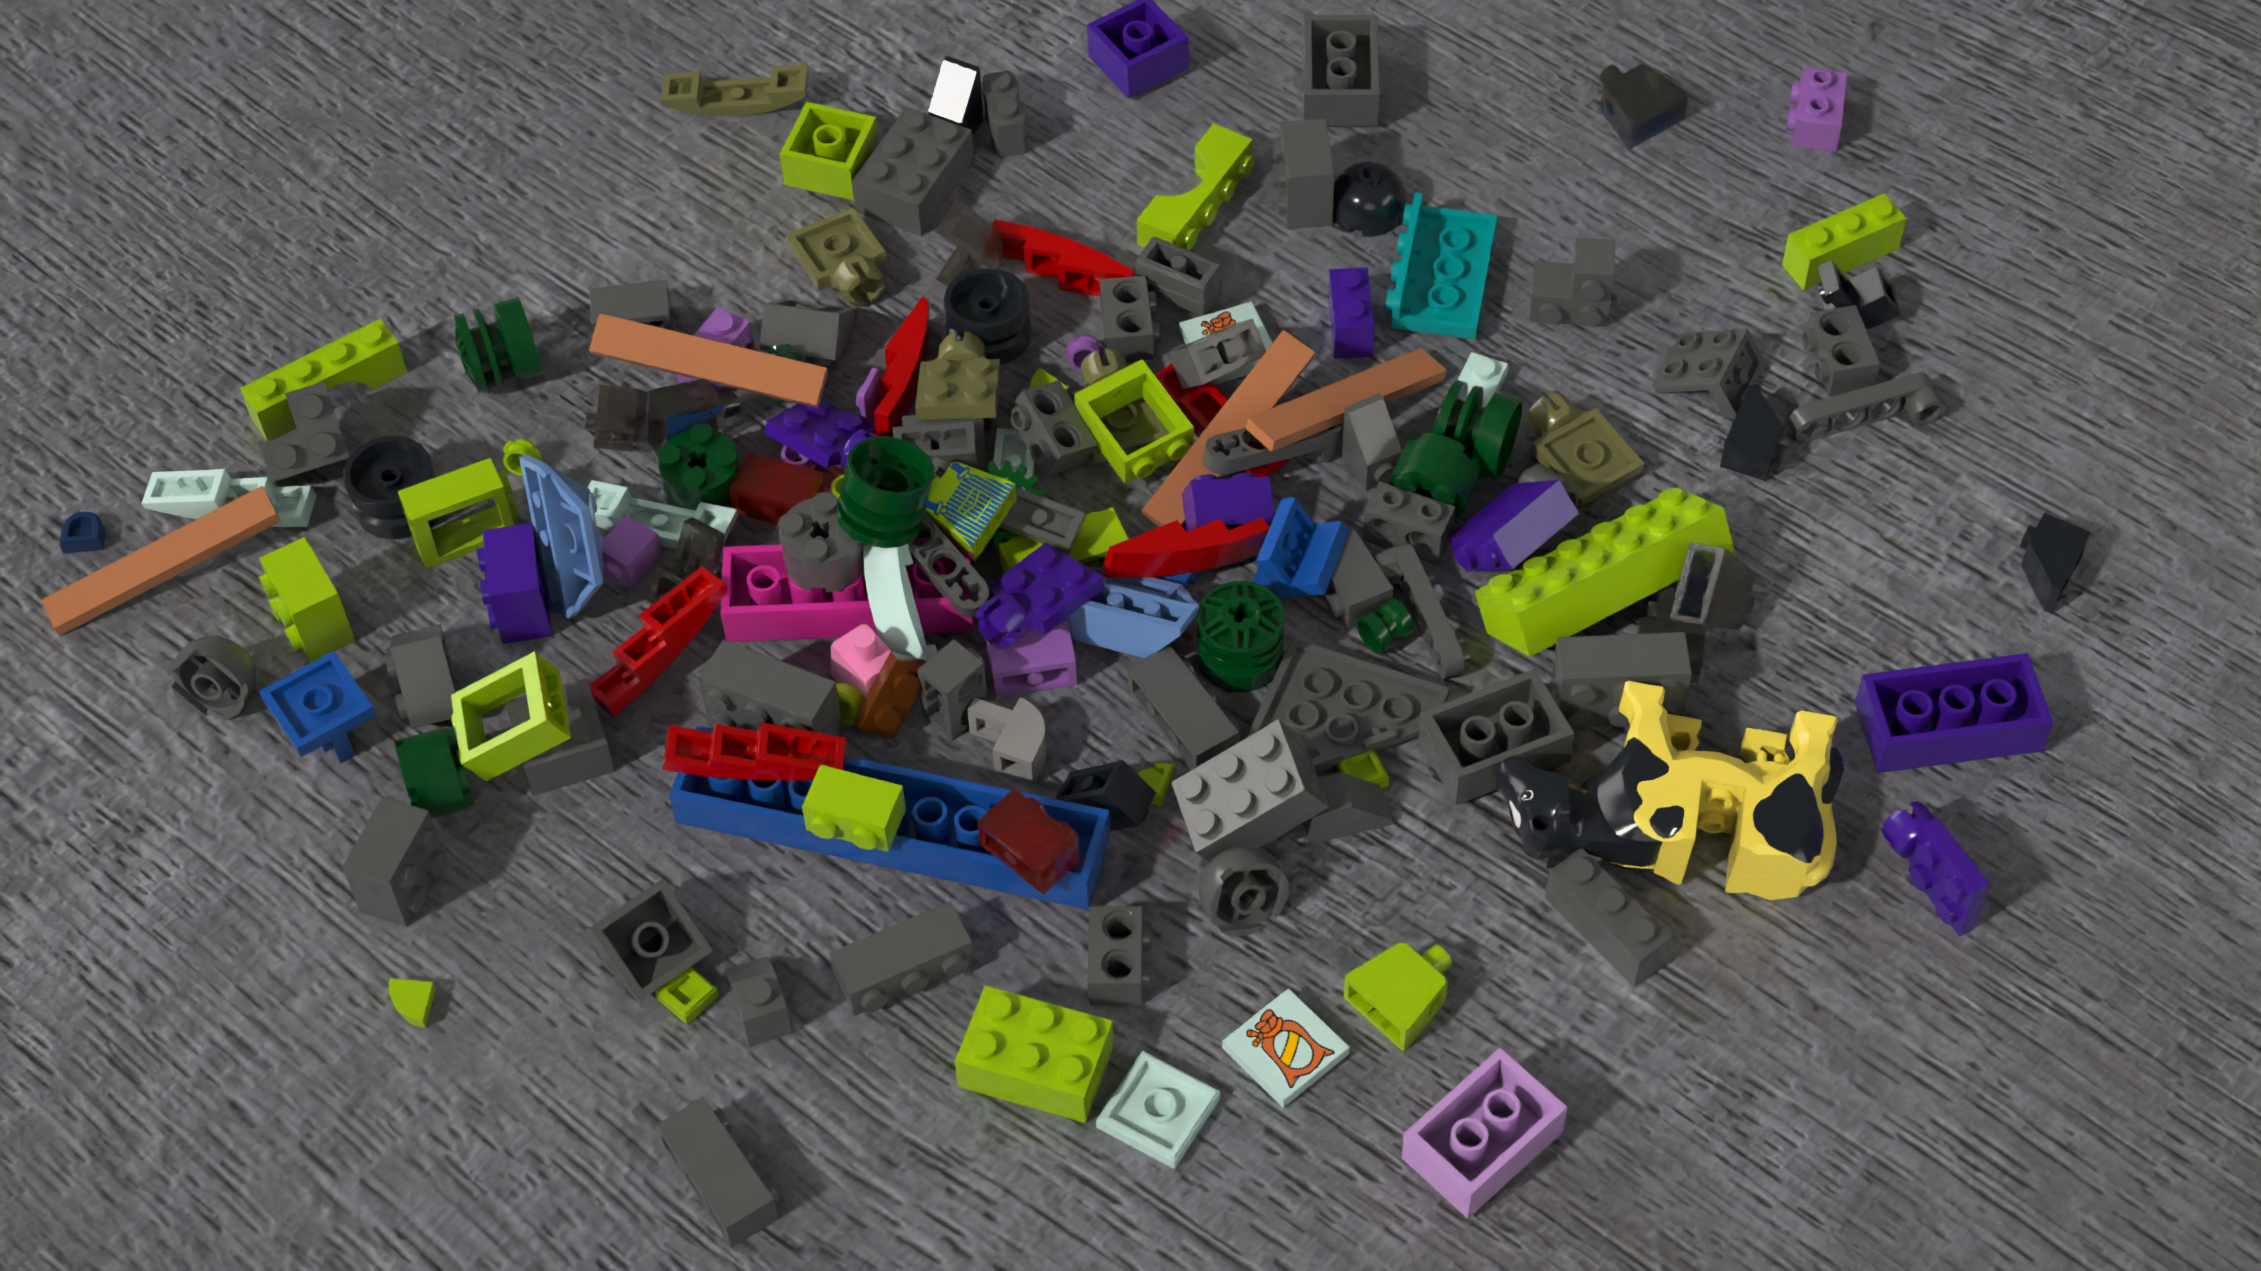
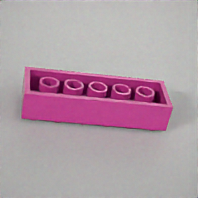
[721,538,973,642]

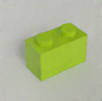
[802,765,906,852]

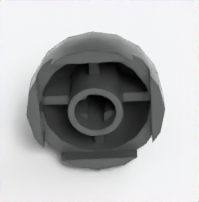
[168,636,256,719]
[1199,847,1289,937]

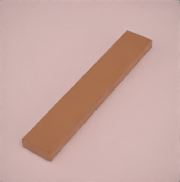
[589,313,828,408]
[1141,330,1315,527]
[1245,348,1447,452]
[41,486,281,636]

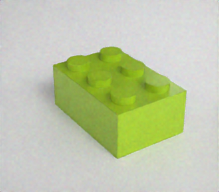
[954,985,1114,1123]

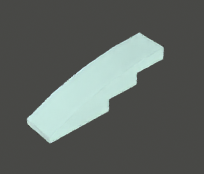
[141,469,317,527]

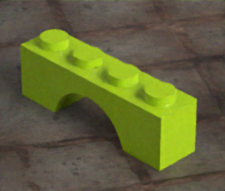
[1137,123,1255,251]
[240,318,407,441]

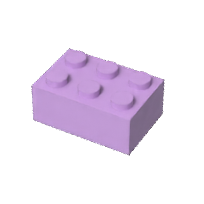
[1401,1048,1567,1219]

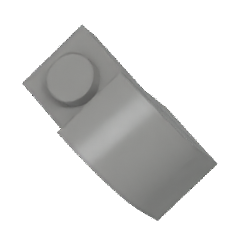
[967,697,1047,786]

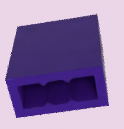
[1447,479,1579,572]

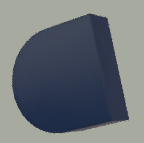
[60,511,105,554]

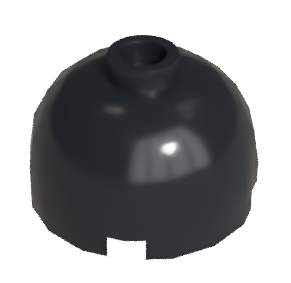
[1333,161,1406,237]

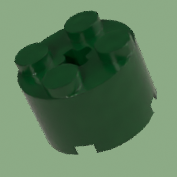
[657,423,743,510]
[1388,433,1481,521]
[394,727,475,819]

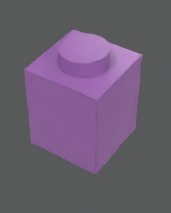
[602,515,663,590]

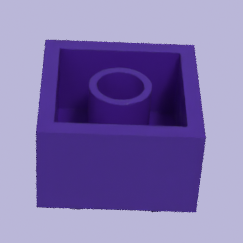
[1087,0,1189,99]
[477,523,552,644]

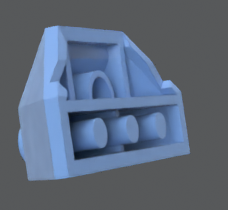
[519,454,604,619]
[1062,567,1199,658]

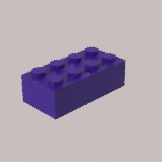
[1855,653,2053,773]

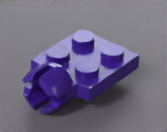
[764,397,880,470]
[975,542,1105,649]
[1881,801,1990,937]

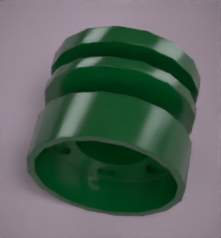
[453,297,543,394]
[1433,380,1523,479]
[836,436,935,548]
[1197,581,1284,693]

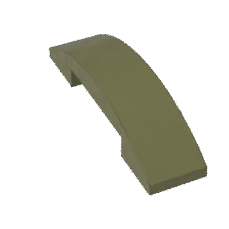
[661,64,809,116]

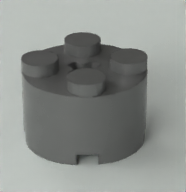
[779,492,864,592]

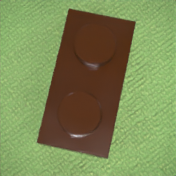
[853,651,926,739]

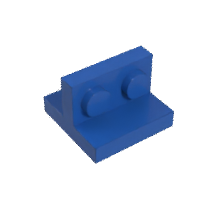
[1253,497,1350,599]
[259,650,376,764]

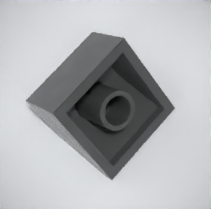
[759,298,858,366]
[584,878,713,1002]

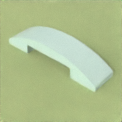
[588,480,739,549]
[863,544,937,693]

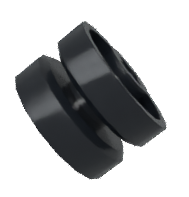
[943,268,1031,365]
[343,435,436,540]

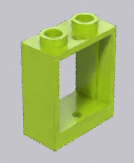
[1074,359,1194,484]
[398,458,520,569]
[451,651,571,781]

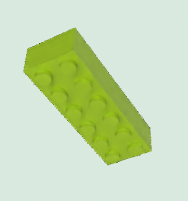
[1475,487,1735,657]

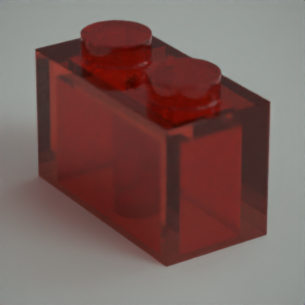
[729,452,825,525]
[977,788,1080,895]

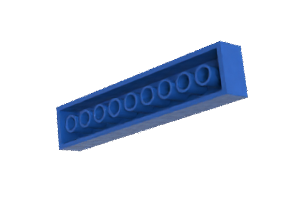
[669,725,1111,910]

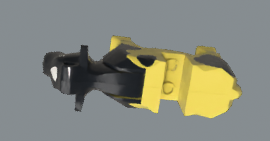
[1495,681,1844,900]

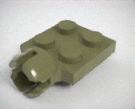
[785,207,888,307]
[915,331,1001,421]
[1072,348,1169,464]
[1526,391,1645,508]

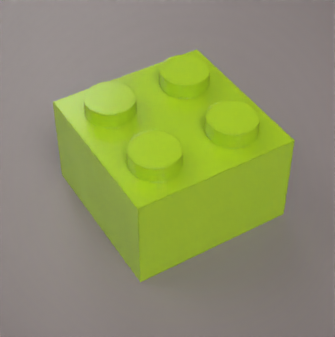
[780,102,879,201]
[258,537,355,663]

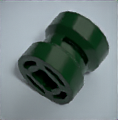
[1356,598,1415,654]

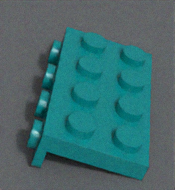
[1385,192,1497,340]

